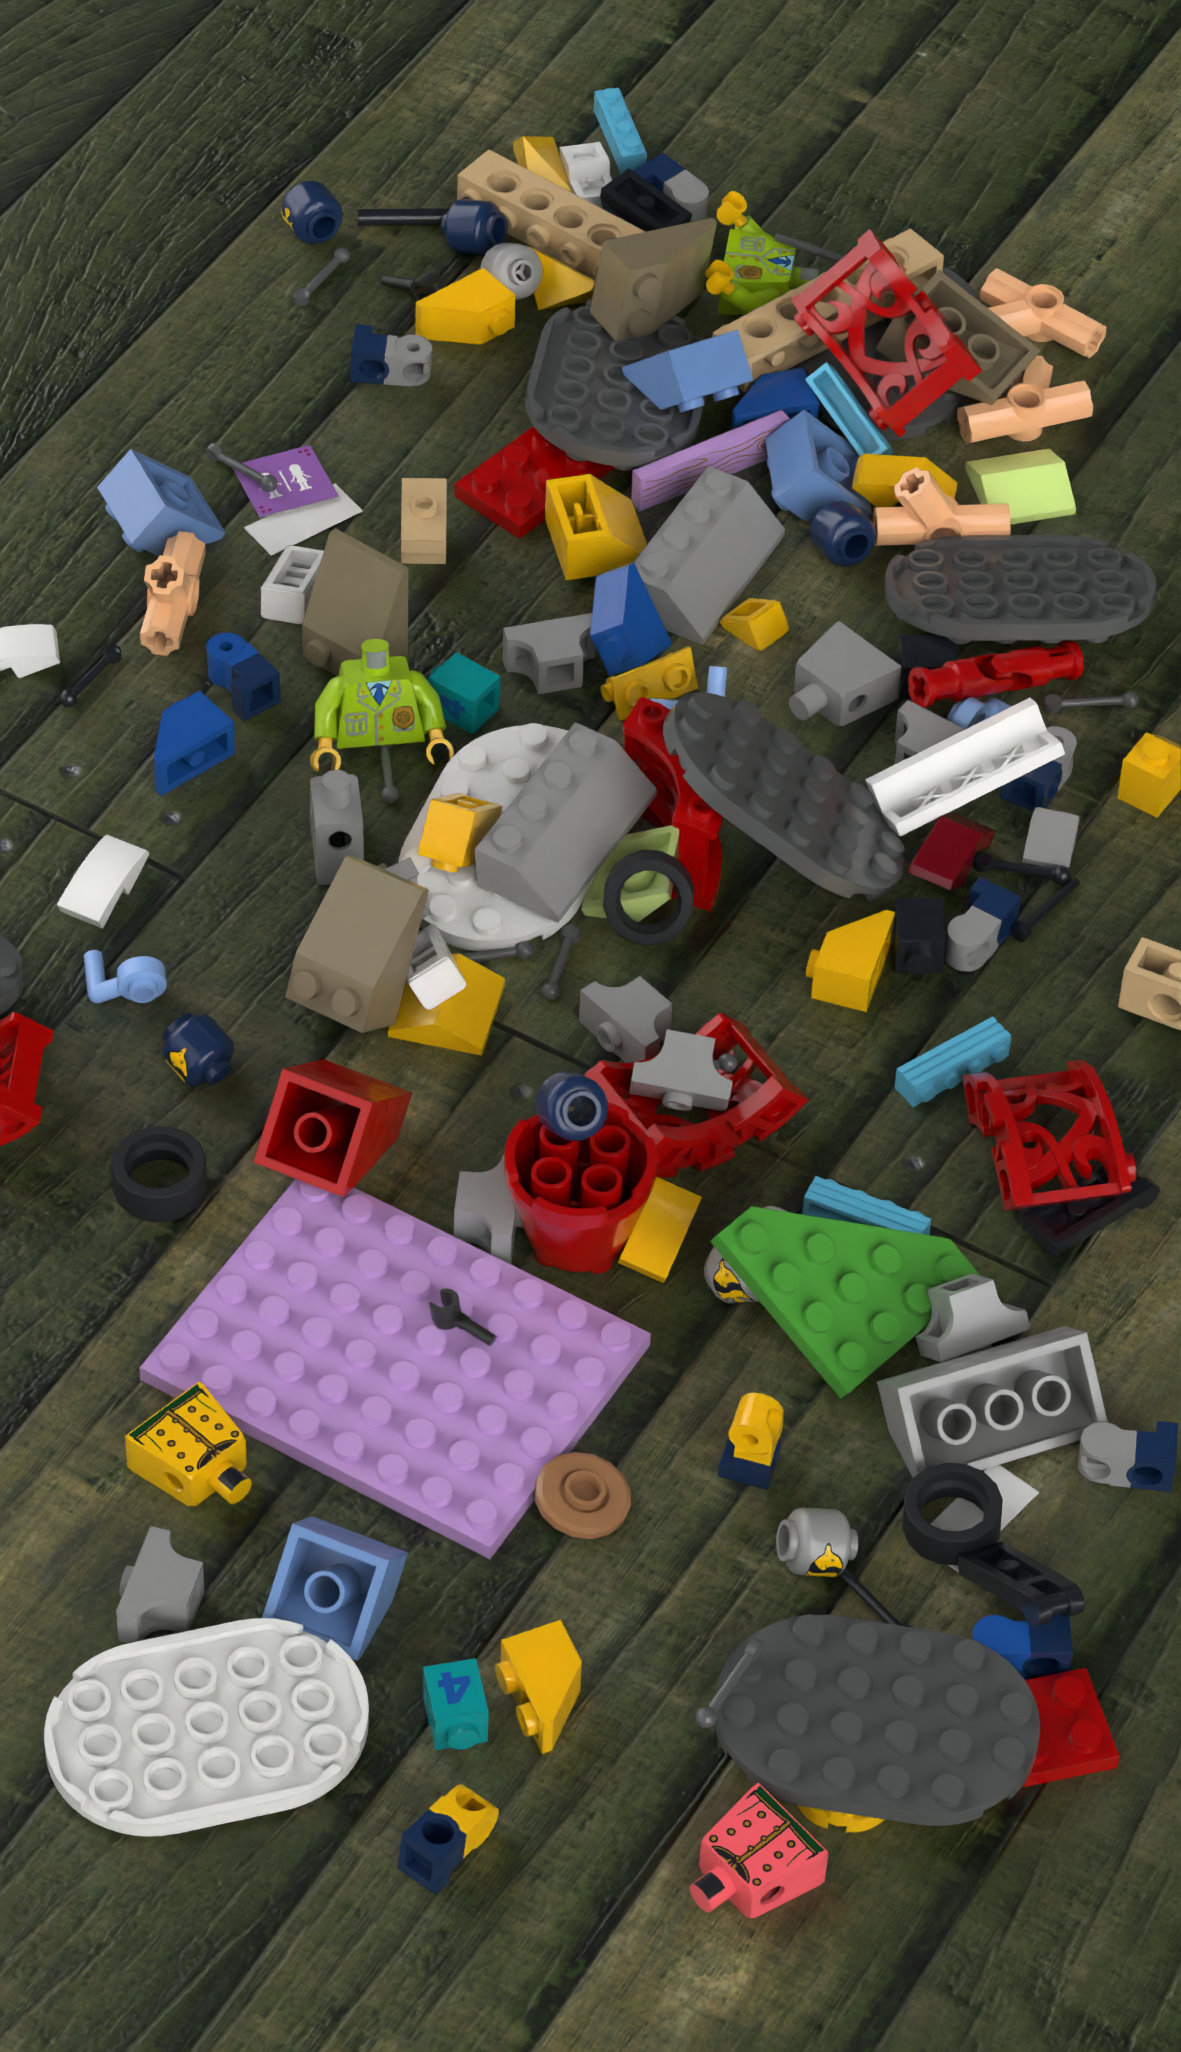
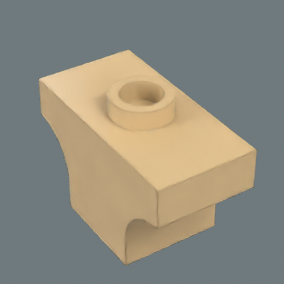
[401,478,447,564]

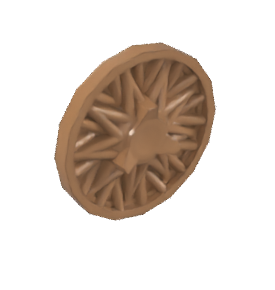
[535,1452,631,1539]

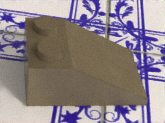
[590,218,717,341]
[876,270,1041,405]
[302,528,408,676]
[285,855,429,1033]

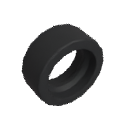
[603,850,694,945]
[111,1126,207,1222]
[903,1463,1003,1566]

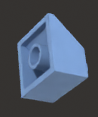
[622,330,753,413]
[765,410,872,521]
[97,449,226,556]
[262,1516,408,1661]

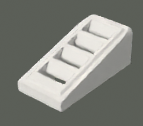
[261,545,324,624]
[406,924,466,1010]

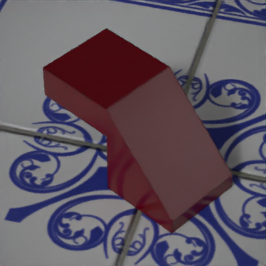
[908,813,996,890]

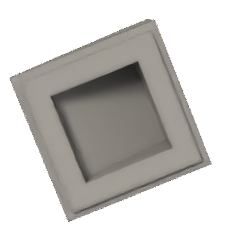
[1022,807,1080,869]

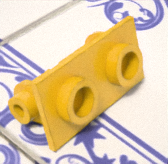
[601,646,698,721]

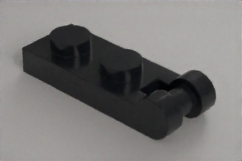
[1021,1165,1160,1258]
[958,1541,1085,1627]

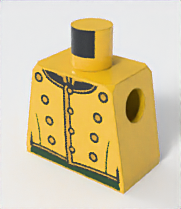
[125,1381,252,1506]

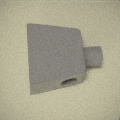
[789,621,902,726]
[310,770,364,886]

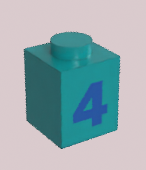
[428,652,501,734]
[423,1658,489,1750]

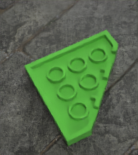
[710,1206,981,1399]

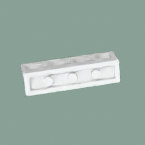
[865,698,1065,836]

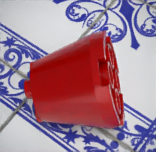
[504,1102,657,1274]

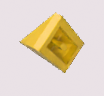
[513,136,572,193]
[528,246,595,310]

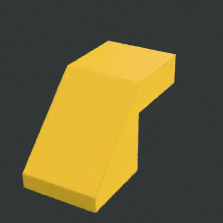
[851,454,958,508]

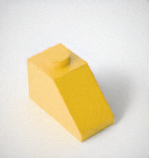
[415,268,515,345]
[1117,732,1181,818]
[417,793,503,872]
[806,910,895,1012]

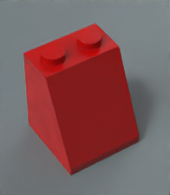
[253,1059,412,1197]

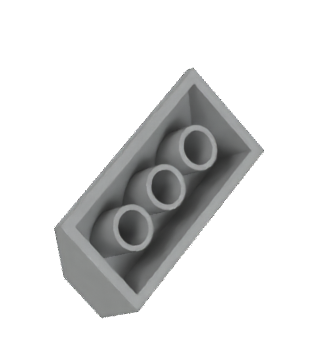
[634,466,785,645]
[475,722,657,923]
[877,1326,1108,1478]

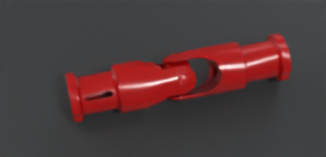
[908,640,1084,708]

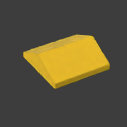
[388,953,505,1056]

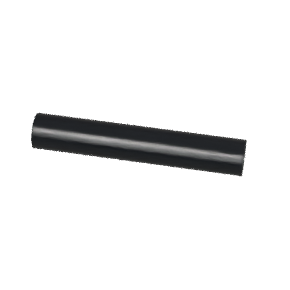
[358,208,450,226]

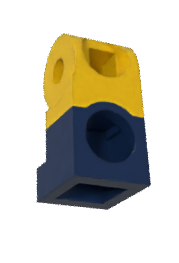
[718,1393,784,1490]
[398,1784,499,1895]

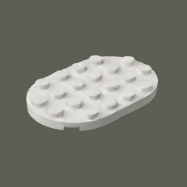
[399,723,597,952]
[44,1618,369,1837]

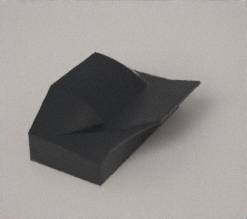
[600,168,692,232]

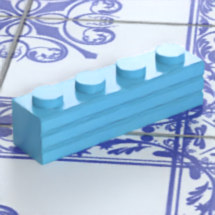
[594,88,647,174]
[805,362,895,456]
[895,1017,1011,1107]
[802,1176,931,1235]

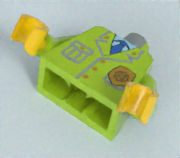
[705,191,819,315]
[310,639,454,772]

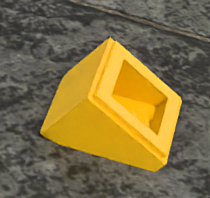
[720,598,789,651]

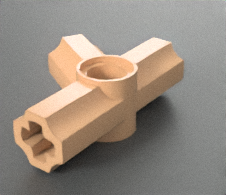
[980,268,1106,359]
[957,355,1093,444]
[873,468,1011,546]
[140,531,206,656]

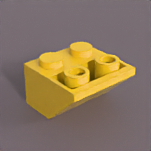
[545,474,647,580]

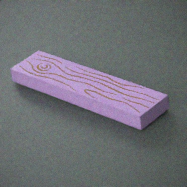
[631,410,790,512]

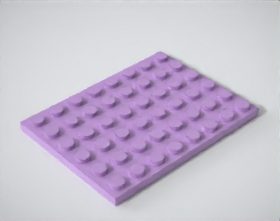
[139,1179,651,1559]

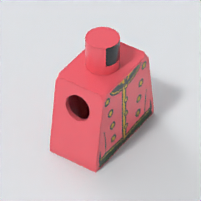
[689,1782,828,1918]

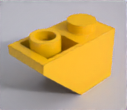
[495,1620,582,1754]

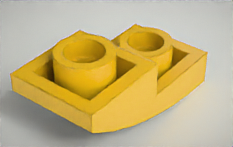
[618,1177,702,1283]

